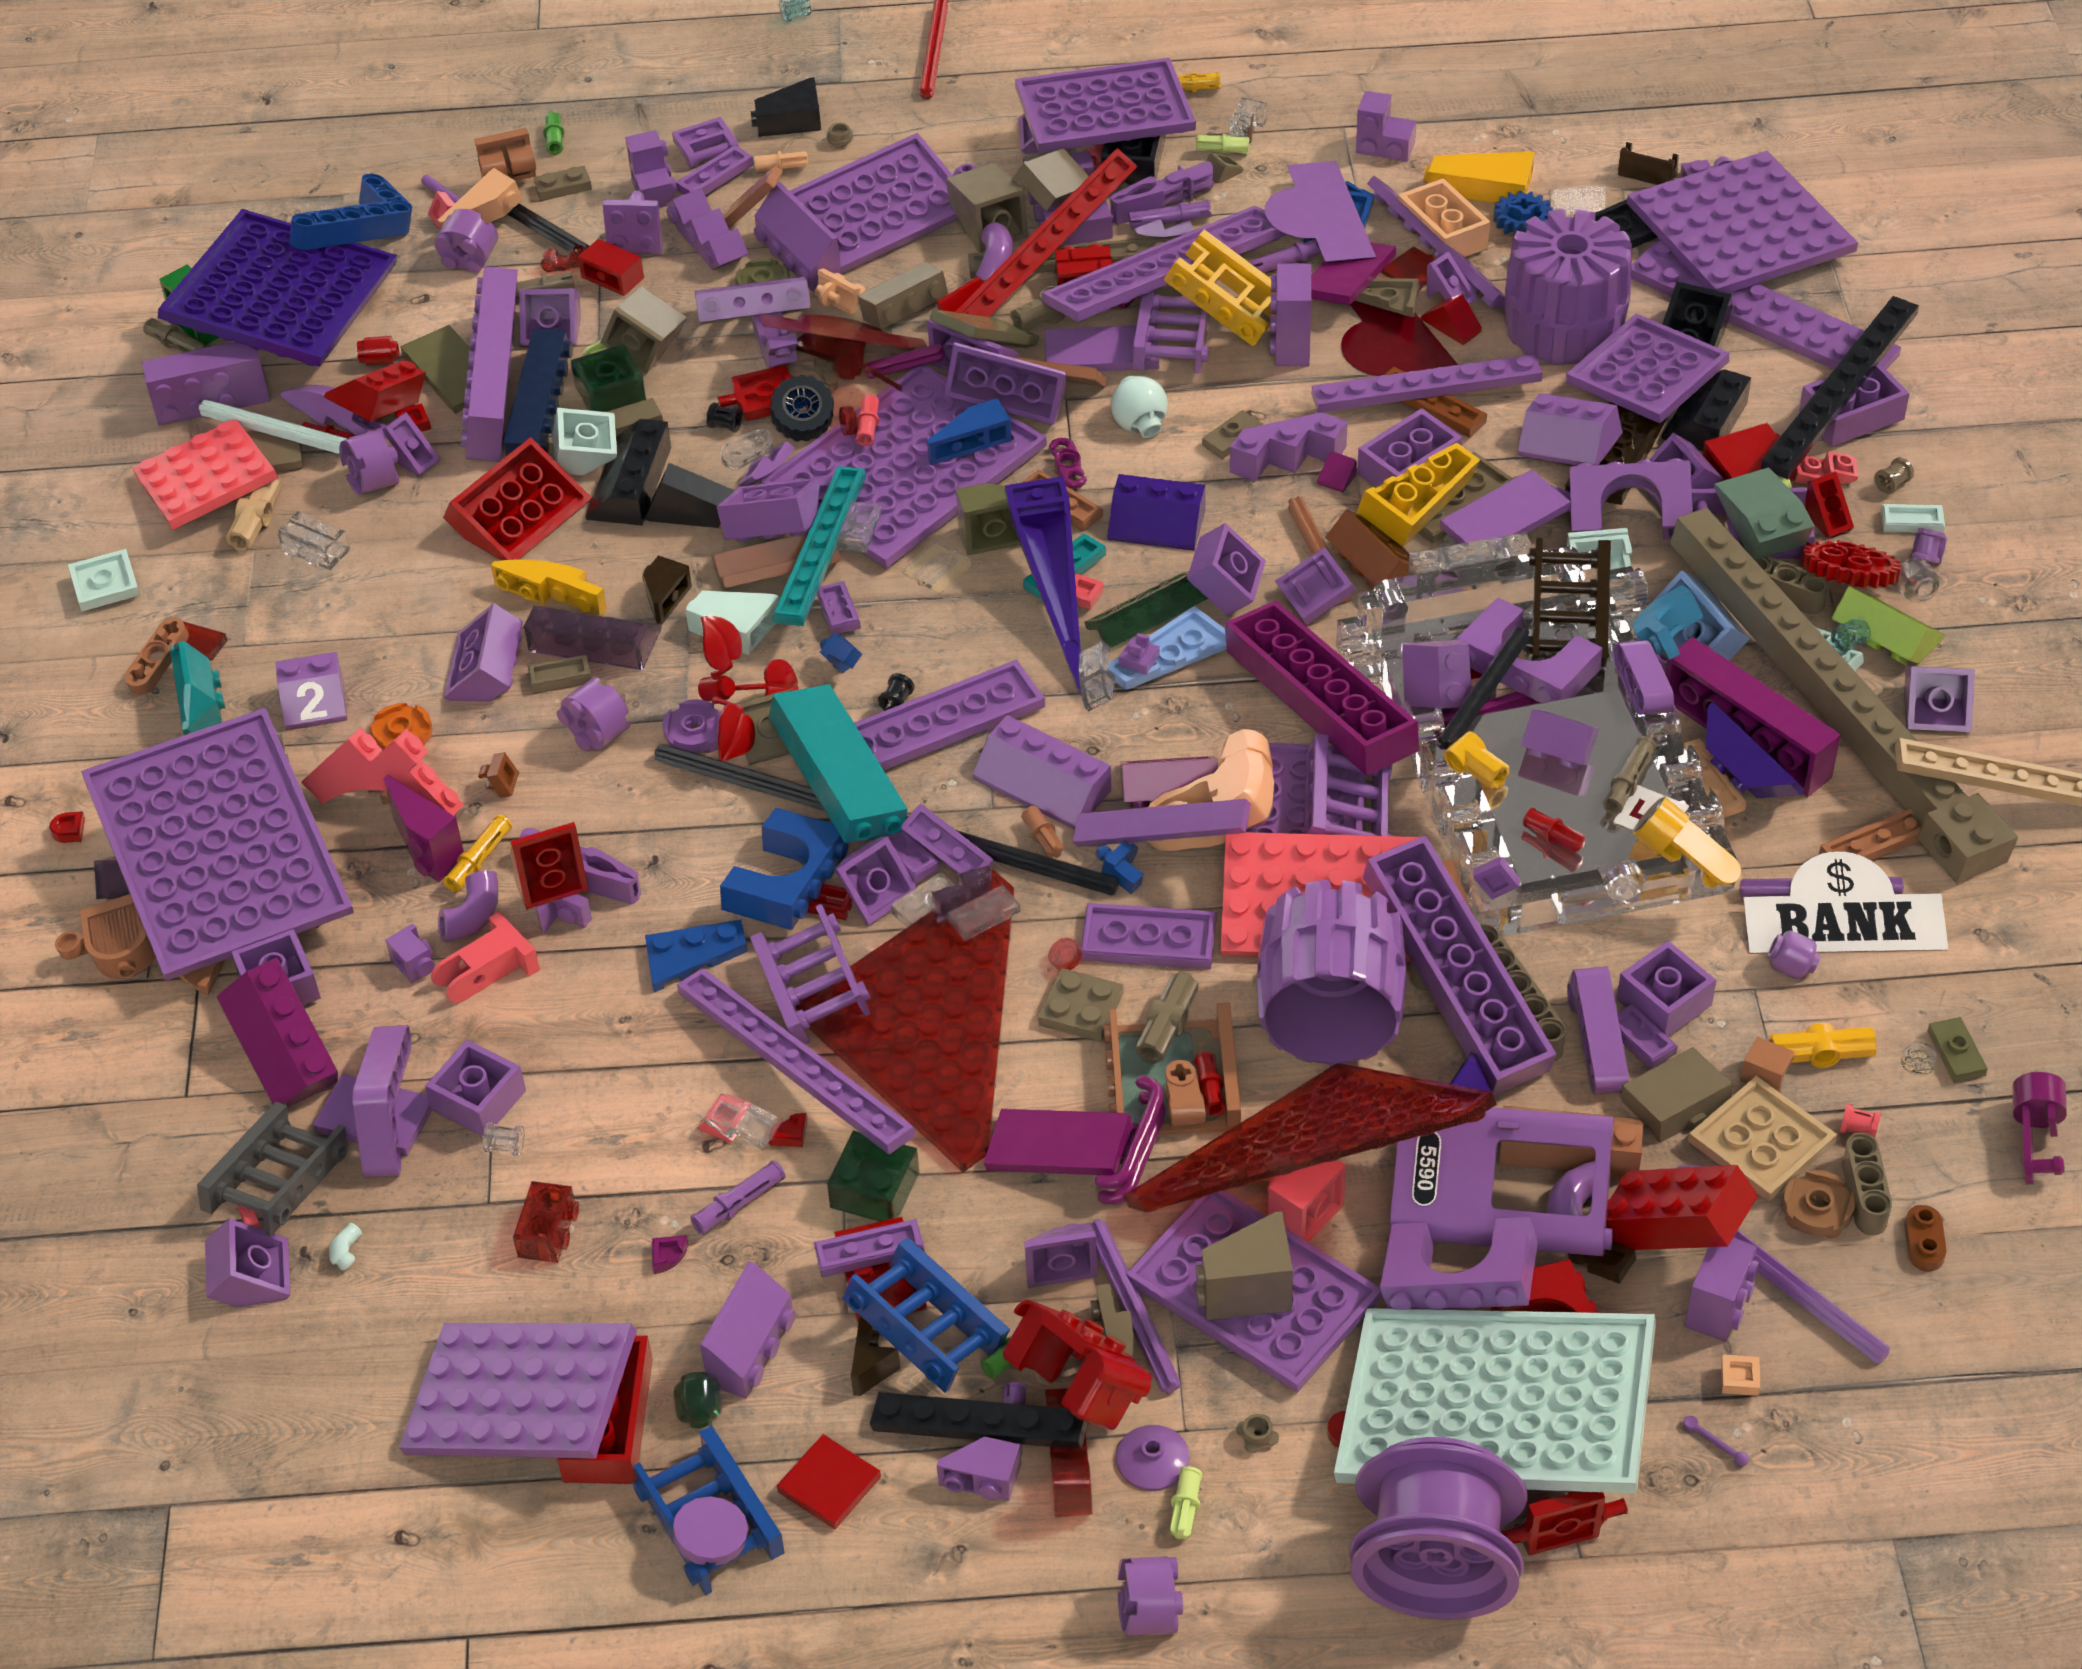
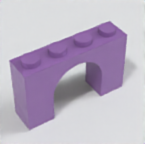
[1024,151,1113,245]
[1570,458,1693,540]
[1456,597,1603,712]
[1380,1217,1538,1310]

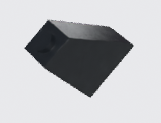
[750,77,821,137]
[645,463,734,528]

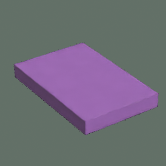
[313,1074,432,1156]

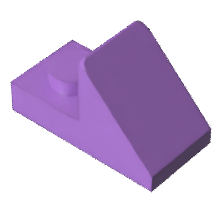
[1427,251,1478,304]
[382,412,440,476]
[536,894,592,933]

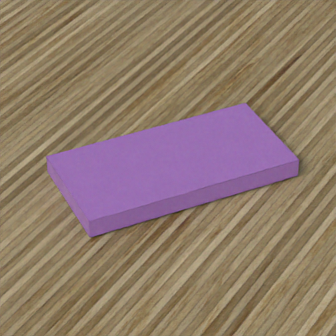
[1045,325,1159,371]
[1440,470,1571,561]
[1080,903,1217,969]

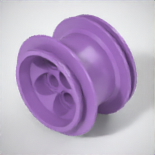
[1349,1437,1527,1620]

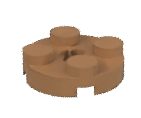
[1782,1170,1855,1238]

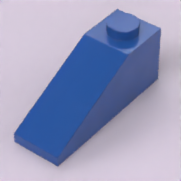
[927,398,1012,465]

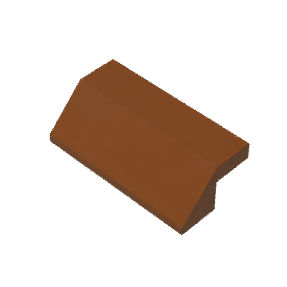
[711,532,841,589]

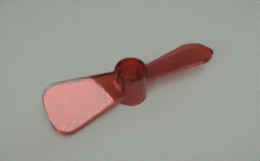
[796,333,903,392]

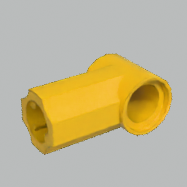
[1443,731,1510,789]

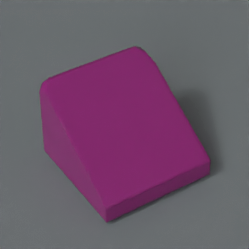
[1317,451,1357,493]

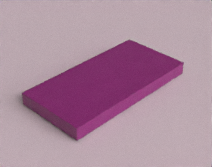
[1311,242,1396,305]
[983,1109,1132,1175]

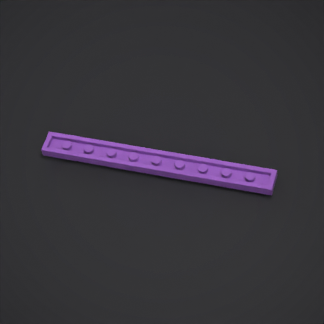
[677,968,915,1154]

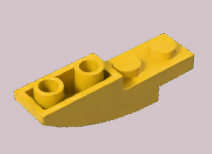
[491,559,607,617]

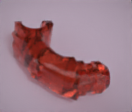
[541,245,586,272]

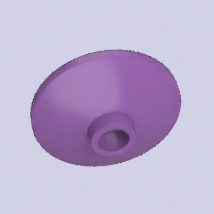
[1116,1425,1190,1491]

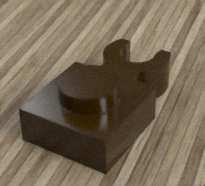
[1568,1242,1636,1284]

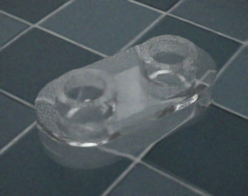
[720,429,774,469]

